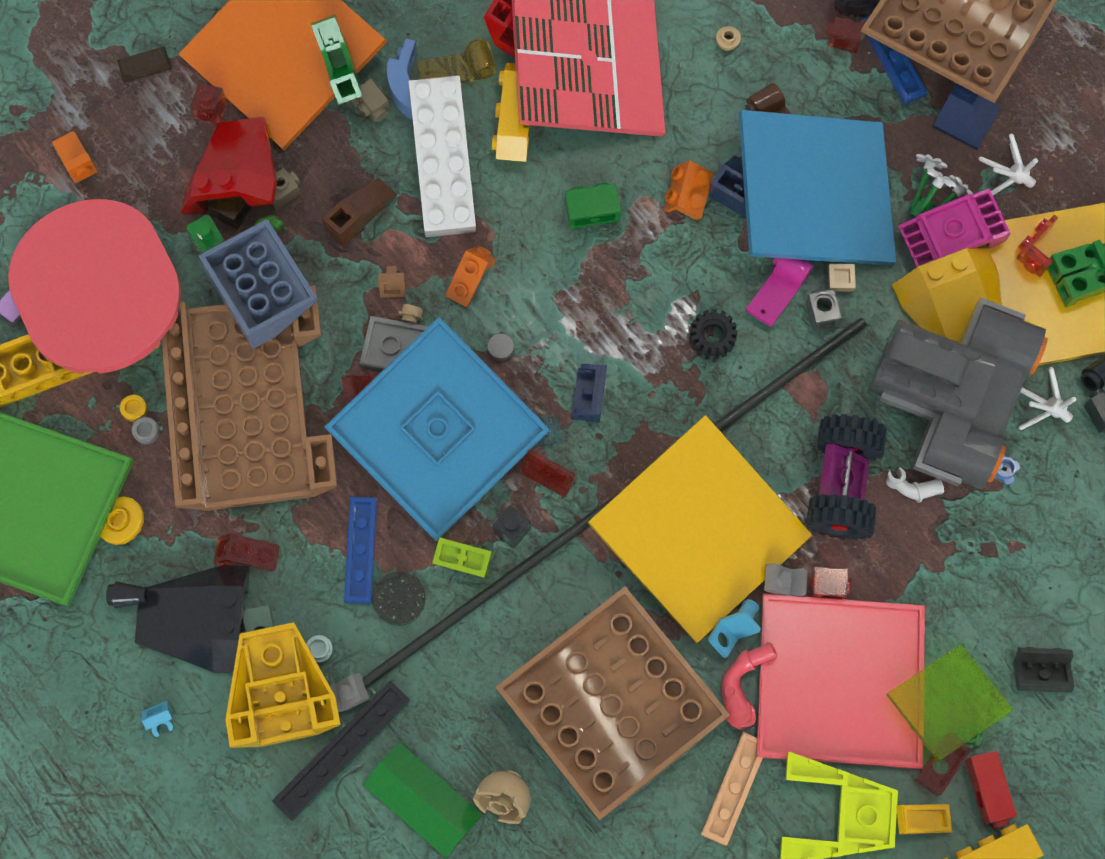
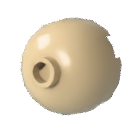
[473,770,531,824]

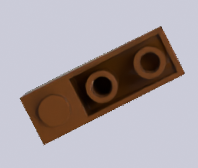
[322,178,397,247]

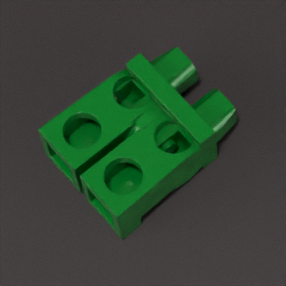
[1045,240,1105,308]

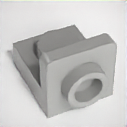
[764,563,808,596]
[329,673,369,712]

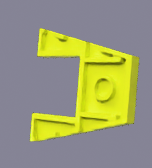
[780,752,898,859]

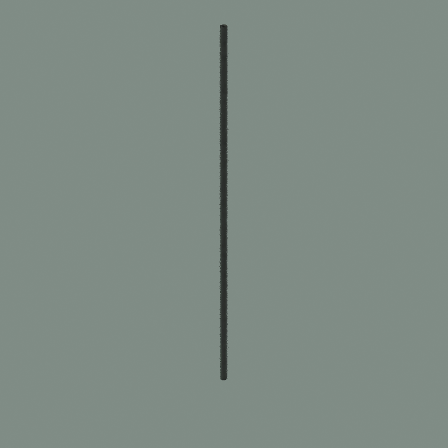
[362,318,867,689]

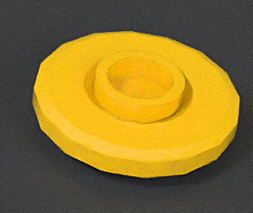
[101,496,144,545]

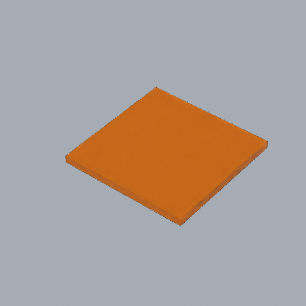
[179,0,387,151]

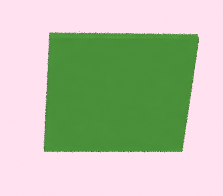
[0,412,134,607]

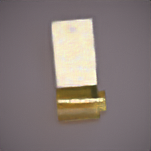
[416,39,497,83]

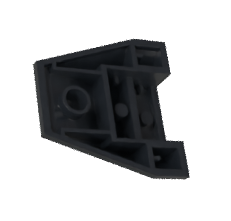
[135,565,250,673]

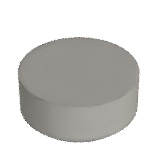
[488,334,514,361]
[132,417,160,445]

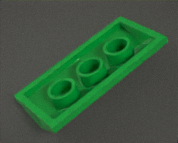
[363,742,483,858]

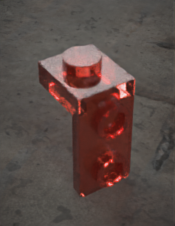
[1016,214,1058,278]

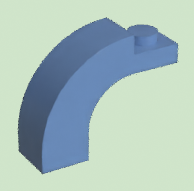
[387,39,417,120]

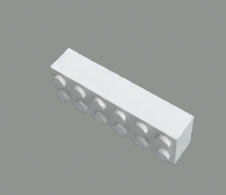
[409,76,476,237]

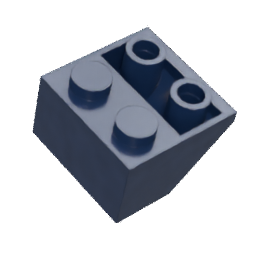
[708,155,746,218]

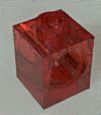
[811,567,852,599]

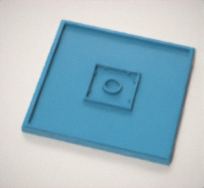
[739,110,896,266]
[324,317,550,542]

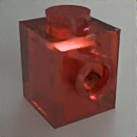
[191,83,227,123]

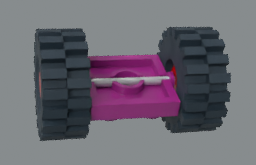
[806,414,887,540]

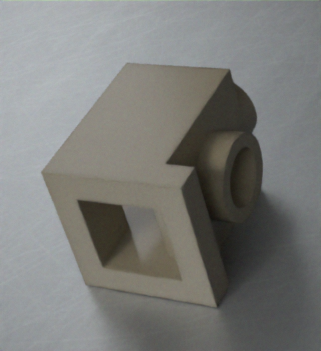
[352,79,390,123]
[271,168,301,211]

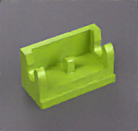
[432,537,494,578]

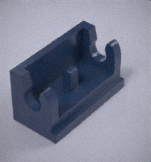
[571,364,607,423]

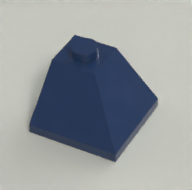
[933,83,1001,150]

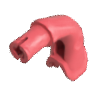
[721,642,777,730]

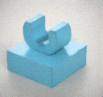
[142,701,173,737]

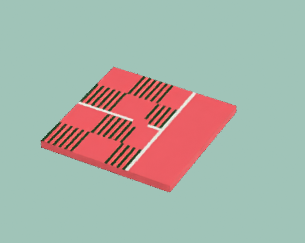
[512,0,665,137]

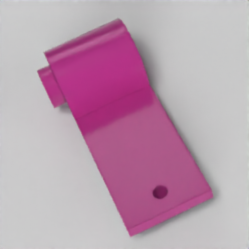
[745,258,814,327]

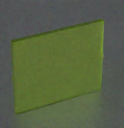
[886,645,1013,762]

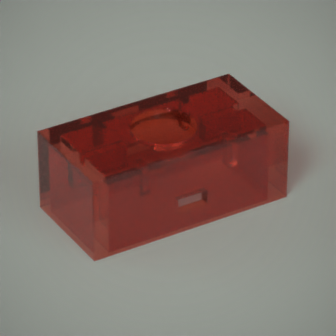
[914,733,972,797]

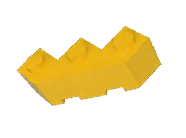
[492,63,530,162]

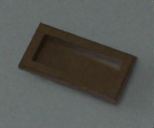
[117,46,172,83]

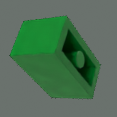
[565,183,621,229]

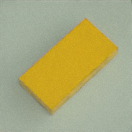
[896,804,952,834]

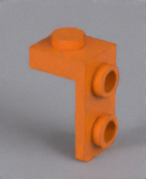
[52,131,97,184]
[445,246,497,307]

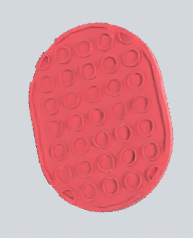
[8,199,182,374]

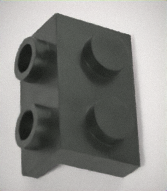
[1013,647,1074,693]

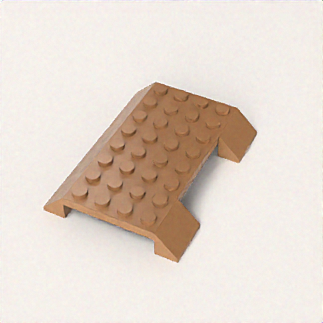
[162,285,337,511]

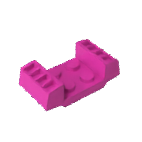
[898,188,1011,267]

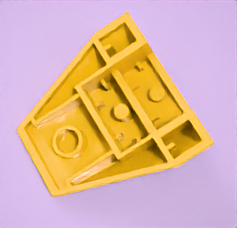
[892,248,1001,343]
[225,622,341,748]

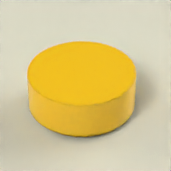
[120,395,148,422]

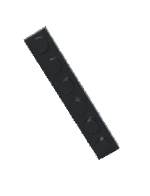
[272,680,410,822]

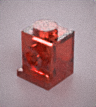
[826,17,866,53]

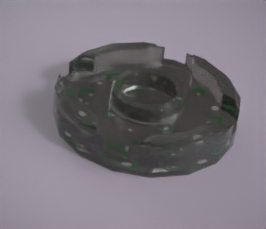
[372,571,426,626]

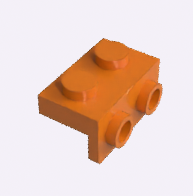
[664,160,714,220]

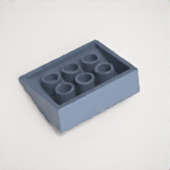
[198,219,318,350]

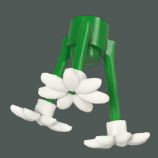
[909,154,973,218]

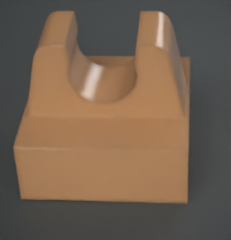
[378,266,406,298]

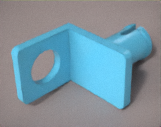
[708,599,761,658]

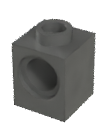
[806,288,842,332]

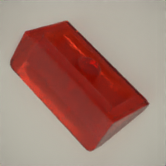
[521,450,576,497]

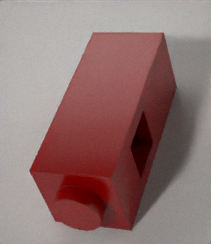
[965,751,1017,829]

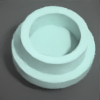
[306,635,333,663]

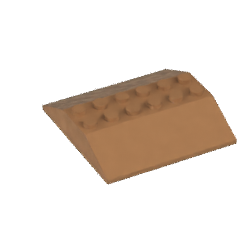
[860,0,1058,104]
[495,586,730,821]

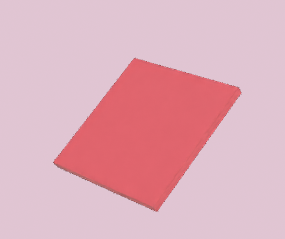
[756,593,925,770]

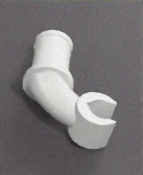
[885,467,944,503]

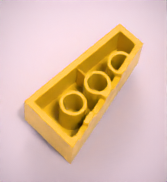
[944,824,1044,859]

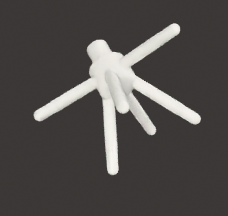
[979,134,1038,195]
[1018,367,1076,430]

